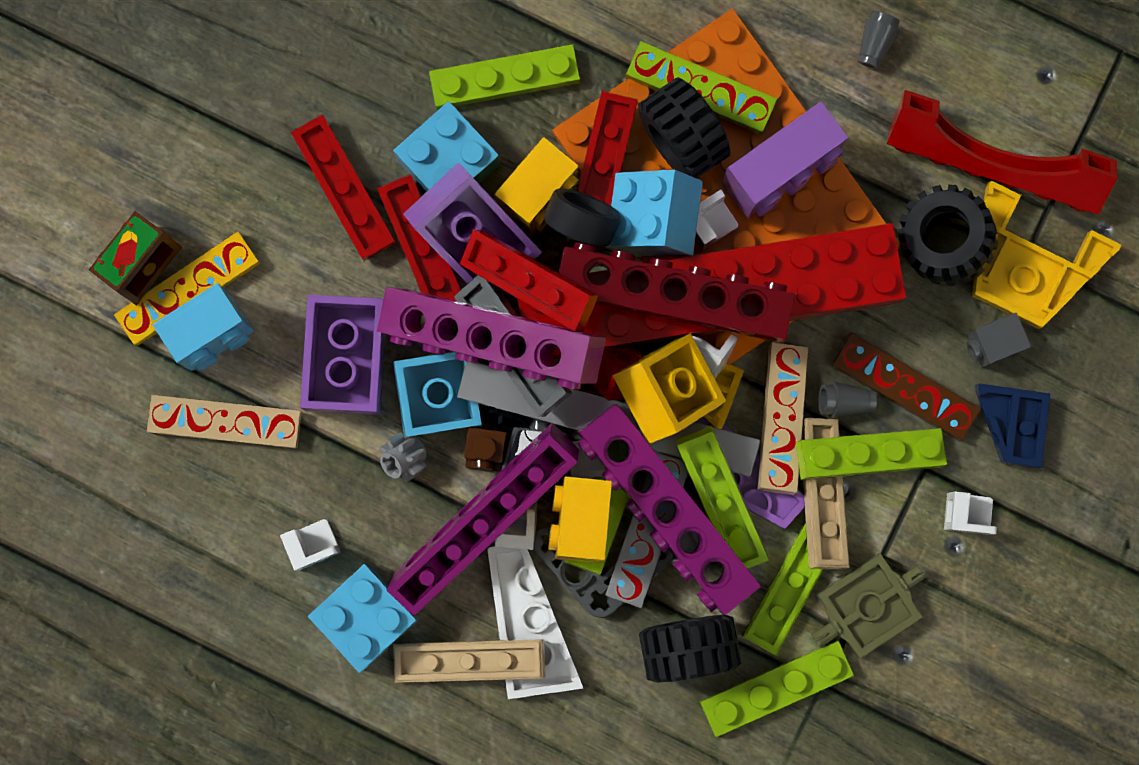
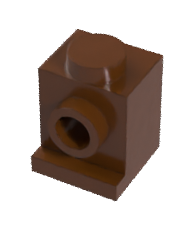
[464,427,507,472]

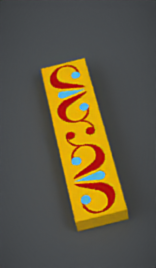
[114,232,261,346]

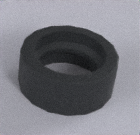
[543,189,621,247]

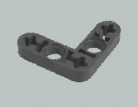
[534,526,673,618]

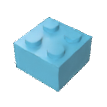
[393,101,500,192]
[606,170,703,257]
[152,283,255,371]
[392,352,482,437]
[307,564,419,673]

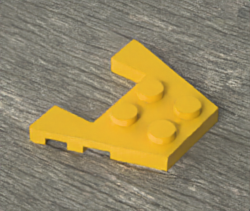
[972,180,1122,329]

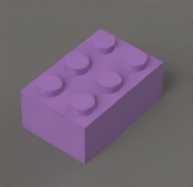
[721,101,848,219]
[403,162,542,291]
[300,295,386,416]

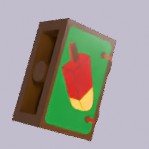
[89,211,182,306]

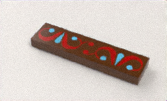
[831,333,981,442]

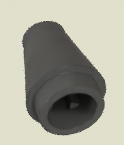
[858,11,900,69]
[818,381,877,418]

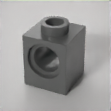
[966,312,1031,368]

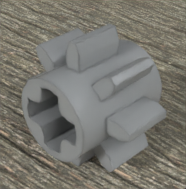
[380,432,427,482]

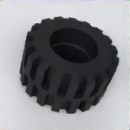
[638,77,731,179]
[898,184,998,286]
[639,614,742,683]

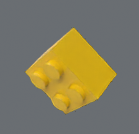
[494,137,579,237]
[612,333,726,444]
[548,476,612,564]

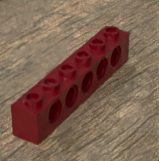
[559,243,795,343]

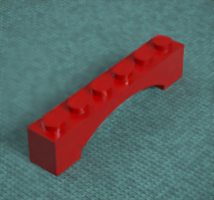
[887,90,1118,215]

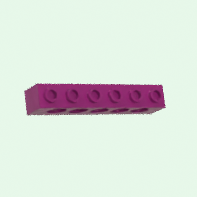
[377,287,606,390]
[577,404,761,616]
[386,423,579,616]

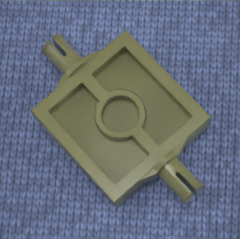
[811,553,927,659]

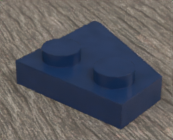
[975,383,1050,468]

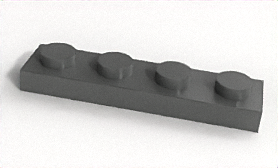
[454,275,573,417]

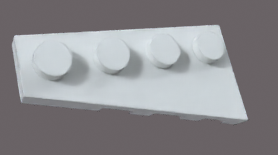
[487,546,583,699]

